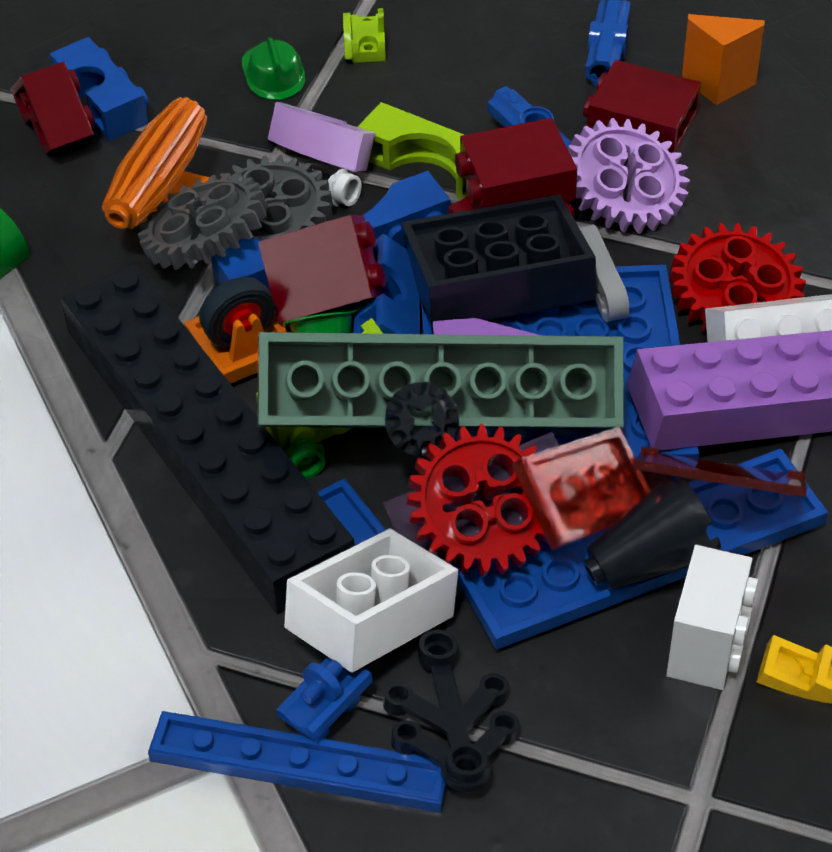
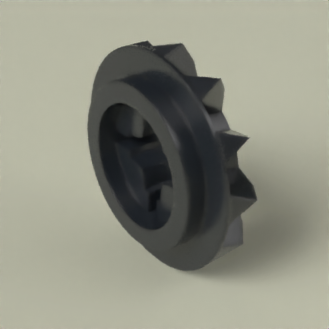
[385,382,459,456]

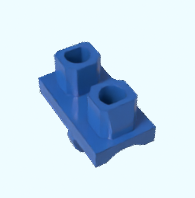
[276,657,373,741]

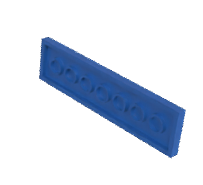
[457,449,828,650]

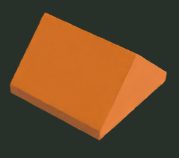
[682,14,765,105]

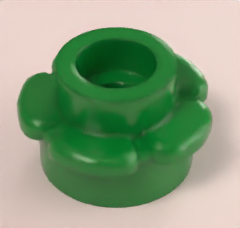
[285,438,326,479]

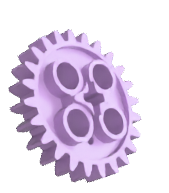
[568,118,690,234]

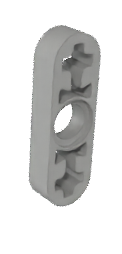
[579,224,629,322]

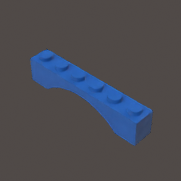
[211,171,451,293]

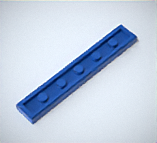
[148,711,447,813]

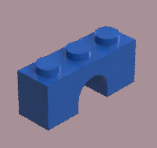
[49,37,149,141]
[353,234,420,334]

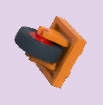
[184,276,288,384]

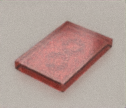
[512,426,651,550]

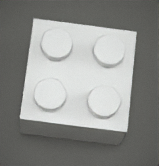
[666,545,758,690]

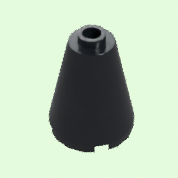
[583,473,722,590]

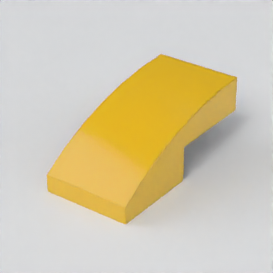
[756,635,832,704]

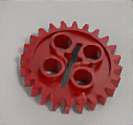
[669,223,806,332]
[406,424,560,577]

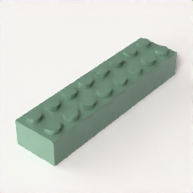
[257,332,624,430]

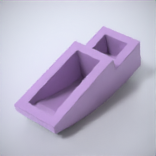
[268,102,376,172]

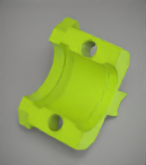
[343,8,386,63]

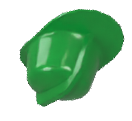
[242,37,305,101]
[283,304,365,333]

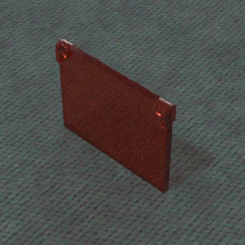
[632,446,807,497]

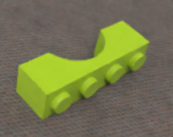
[358,102,468,200]

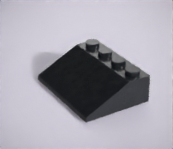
[401,194,596,330]

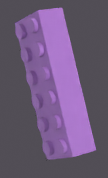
[627,330,832,451]

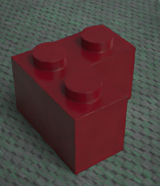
[10,61,95,154]

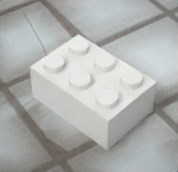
[284,528,458,673]

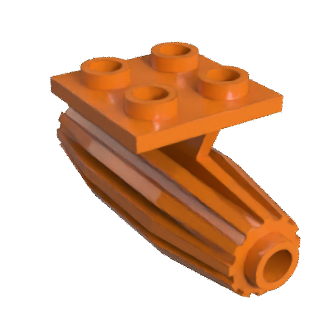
[102,97,210,229]

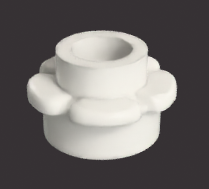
[328,169,362,207]

